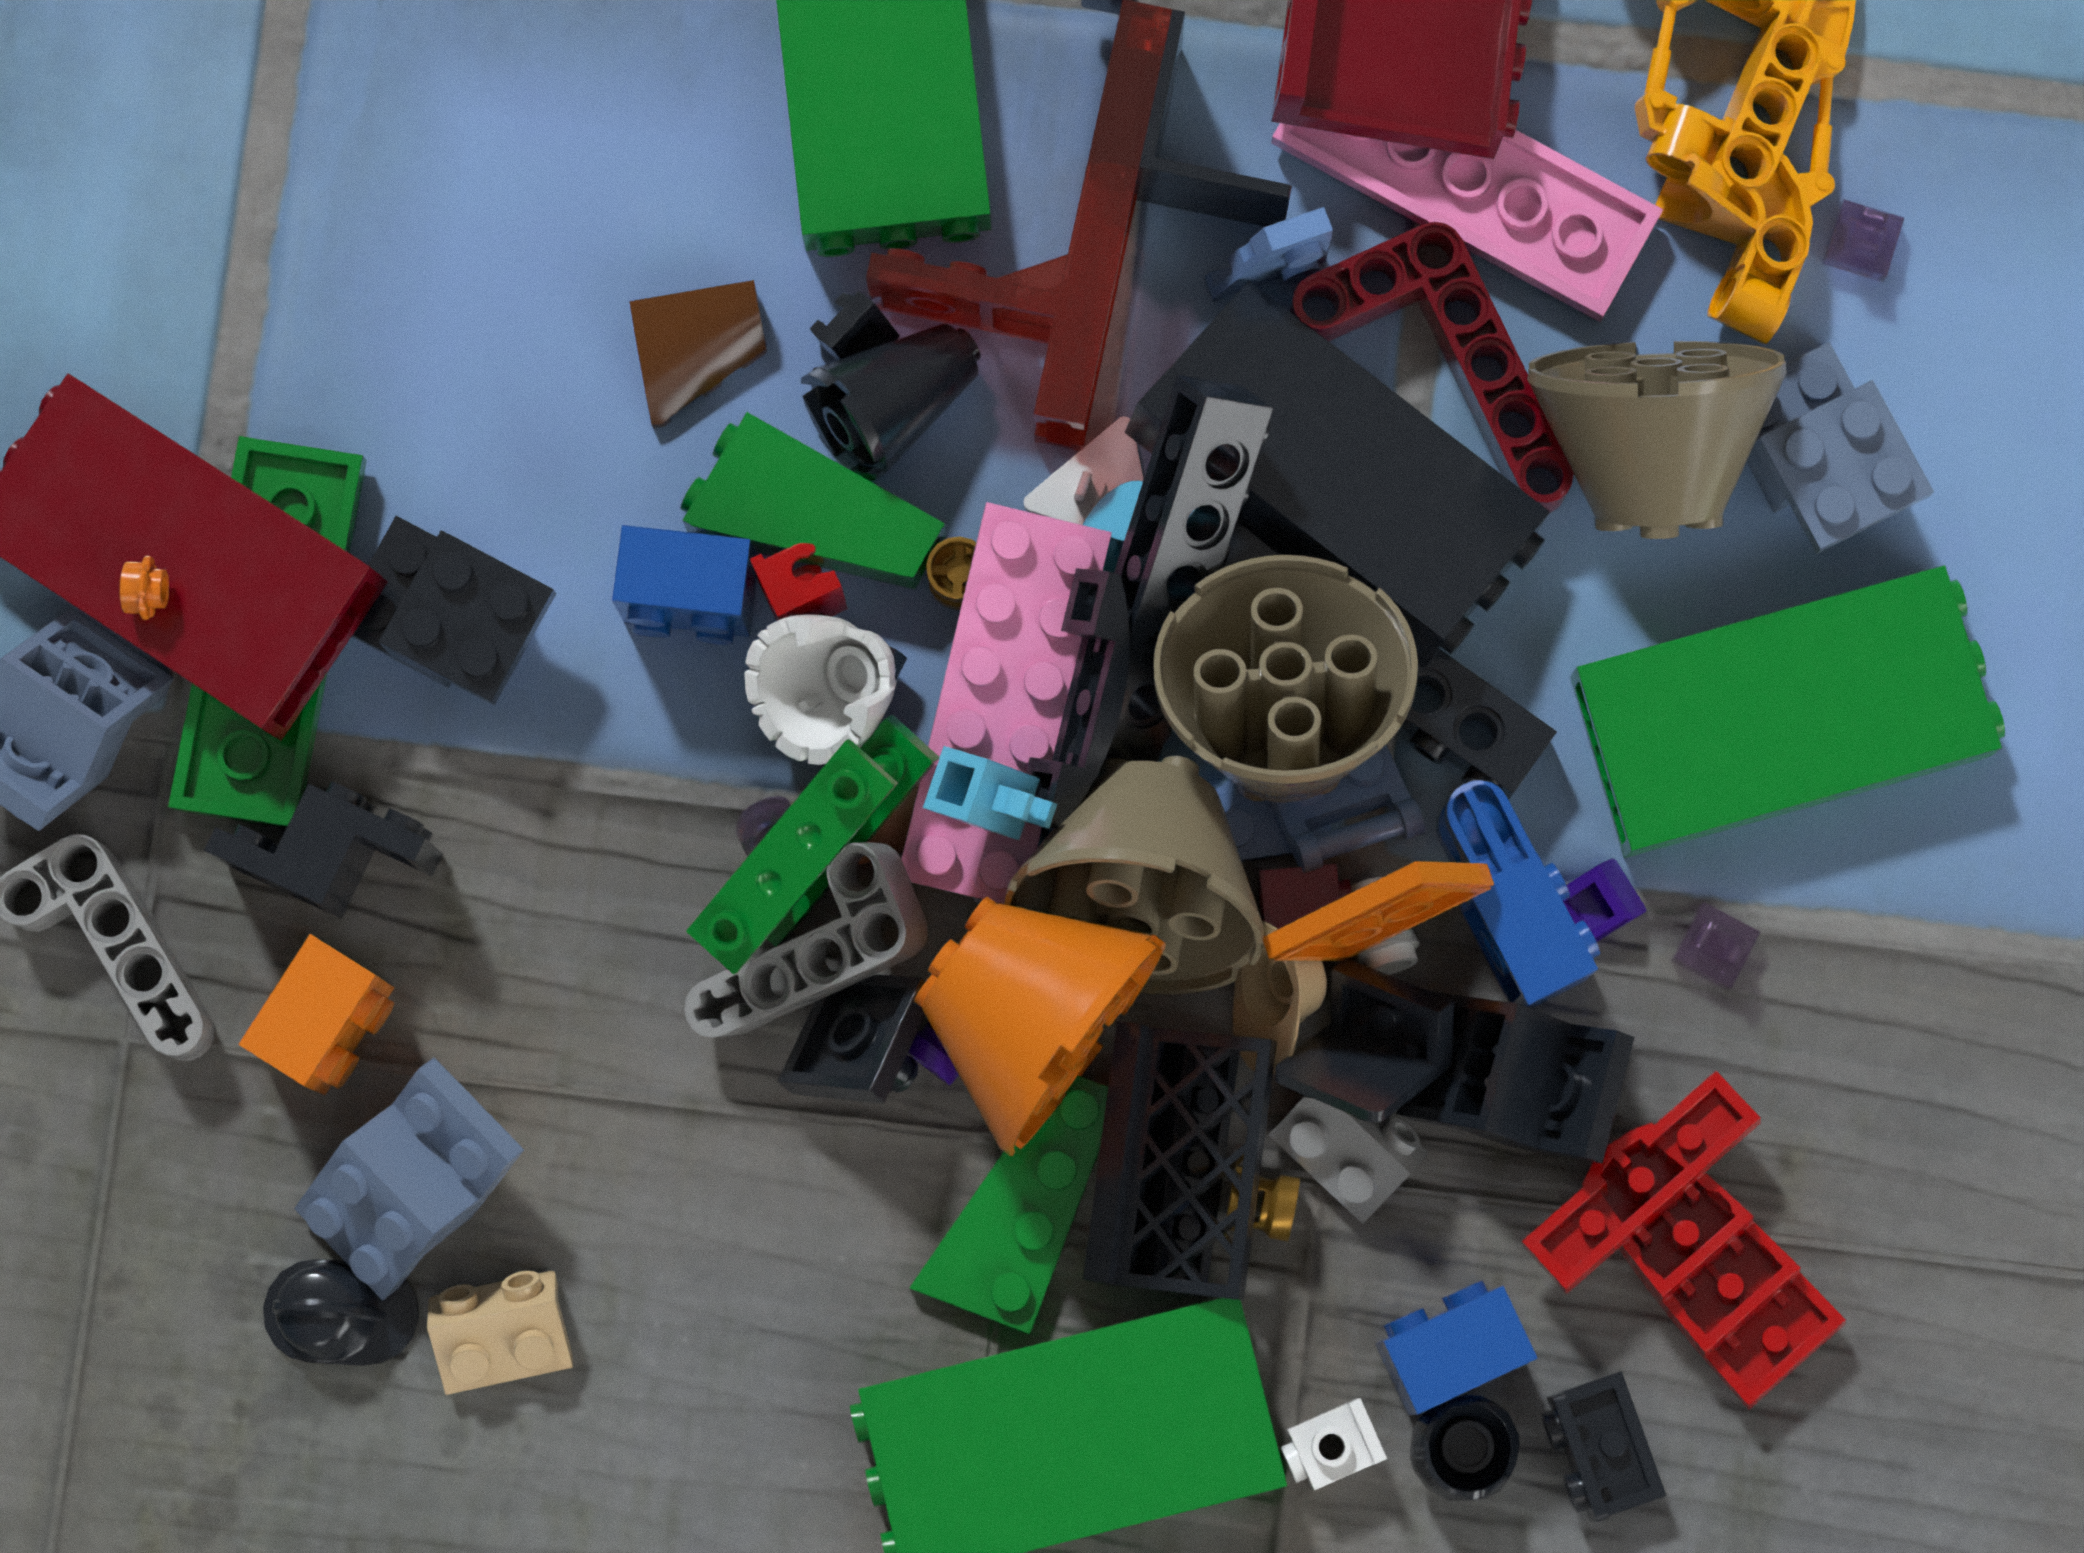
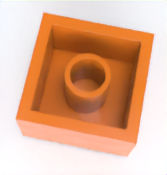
[238,934,395,1095]

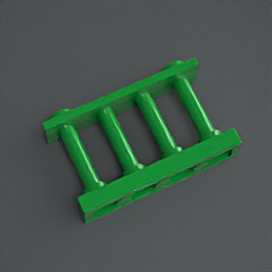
[686,714,940,975]

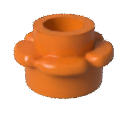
[120,556,169,620]

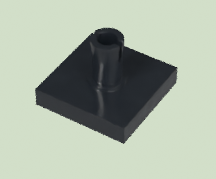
[777,971,925,1104]

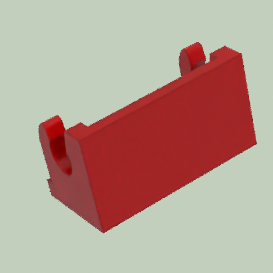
[750,543,848,621]

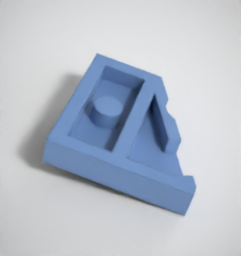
[1204,207,1333,301]

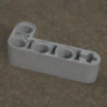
[0,834,215,1061]
[684,842,928,1038]

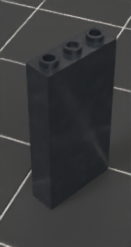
[1125,281,1550,666]

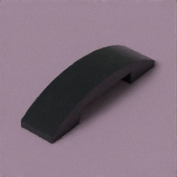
[1025,568,1130,829]

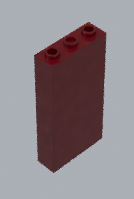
[0,373,388,741]

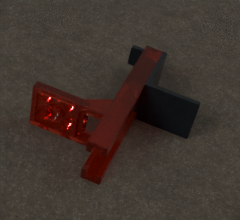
[866,0,1292,451]

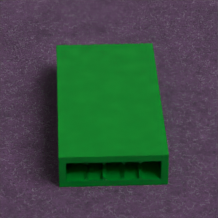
[776,0,992,257]
[1570,565,2005,858]
[850,1298,1287,1553]

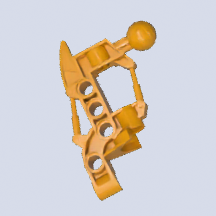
[1634,0,1856,345]

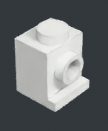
[1280,1398,1387,1490]

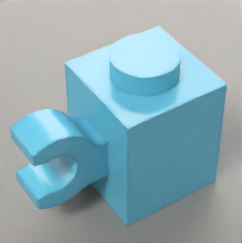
[923,746,1057,841]

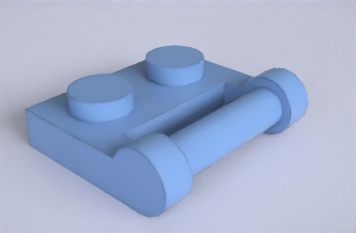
[1269,745,1425,873]

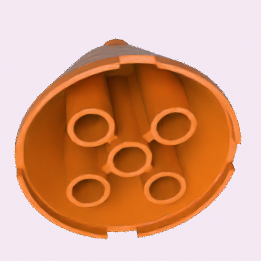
[914,896,1166,1156]

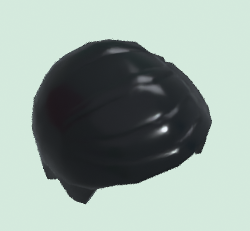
[1410,1395,1520,1501]

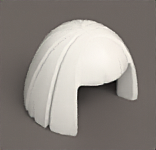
[744,615,897,765]

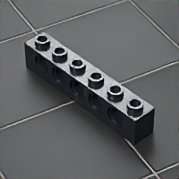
[1104,375,1273,762]
[1221,521,1557,800]

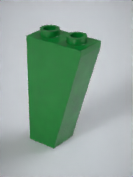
[680,412,947,589]

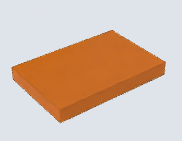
[1263,861,1494,961]

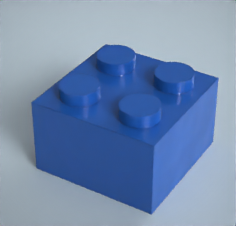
[612,525,757,645]
[1375,1280,1538,1415]

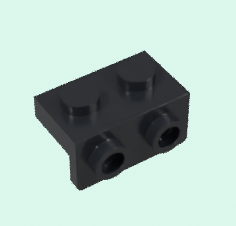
[1541,1371,1667,1522]

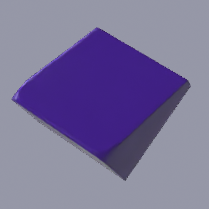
[1563,858,1647,942]

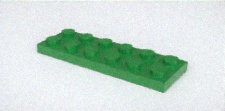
[168,436,367,828]

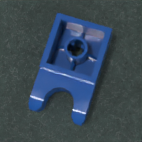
[1436,780,1600,1008]

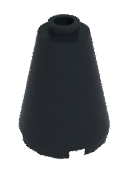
[801,323,981,482]

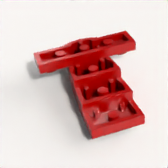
[1522,1071,1846,1410]

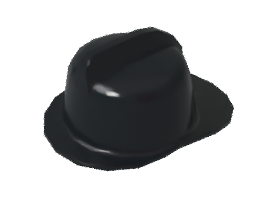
[263,1259,419,1366]

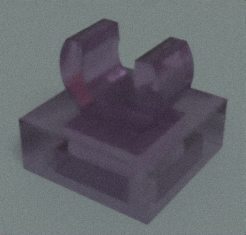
[1823,199,1904,282]
[1671,902,1760,990]

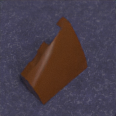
[629,280,767,429]

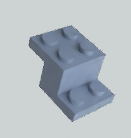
[1747,342,1934,554]
[0,608,174,831]
[294,1057,524,1301]

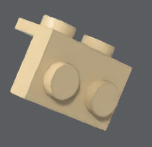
[427,1271,573,1395]

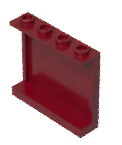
[1271,0,1532,159]

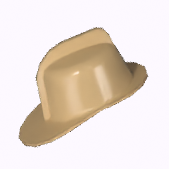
[1233,921,1327,1074]

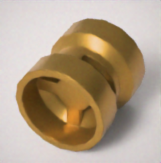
[926,536,976,610]
[1226,1166,1300,1242]

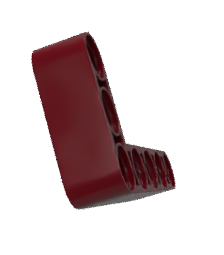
[1290,222,1574,513]

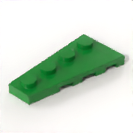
[909,1076,1108,1335]

